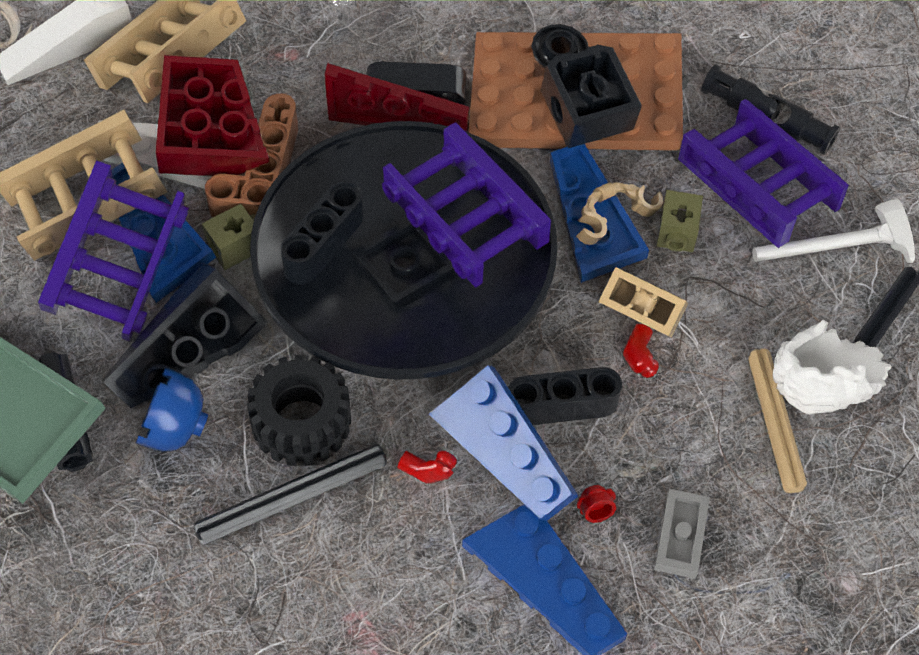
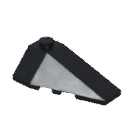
[102,263,268,408]

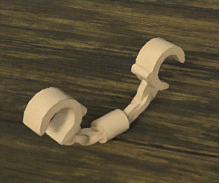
[576,182,664,245]

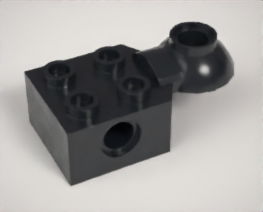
[531,24,642,149]

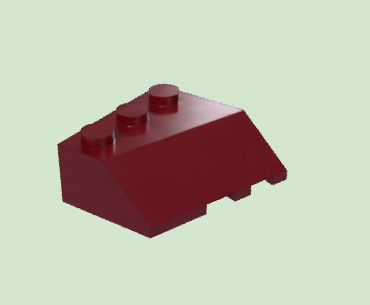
[155,55,269,176]

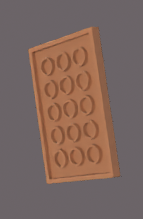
[469,32,683,150]

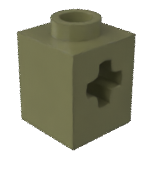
[657,190,703,252]
[202,203,256,270]

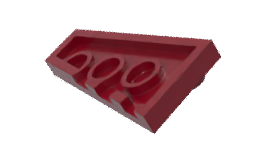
[324,63,469,132]

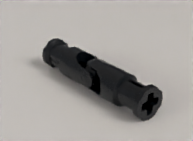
[701,64,840,155]

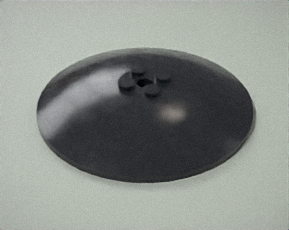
[250,121,558,380]

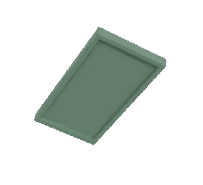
[0,337,106,504]

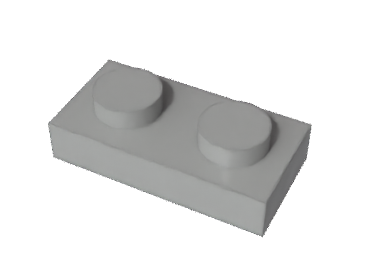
[654,488,710,579]

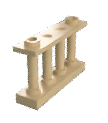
[84,0,246,103]
[0,109,167,261]

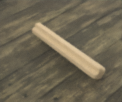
[748,348,807,494]

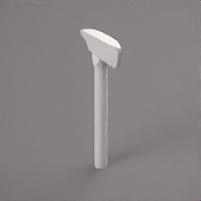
[752,199,915,263]

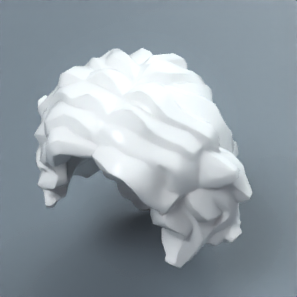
[773,320,892,415]

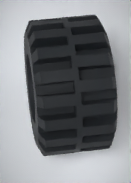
[247,355,351,466]

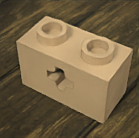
[598,267,689,338]

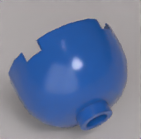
[135,368,209,451]

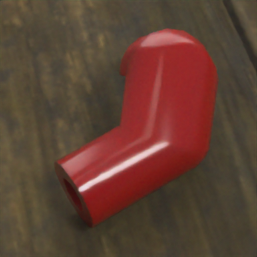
[623,323,659,378]
[397,450,457,484]

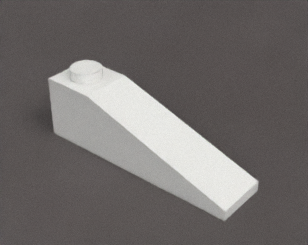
[0,0,132,85]

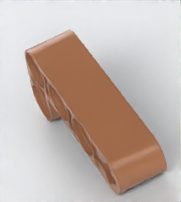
[205,93,298,217]

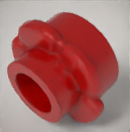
[576,485,616,523]

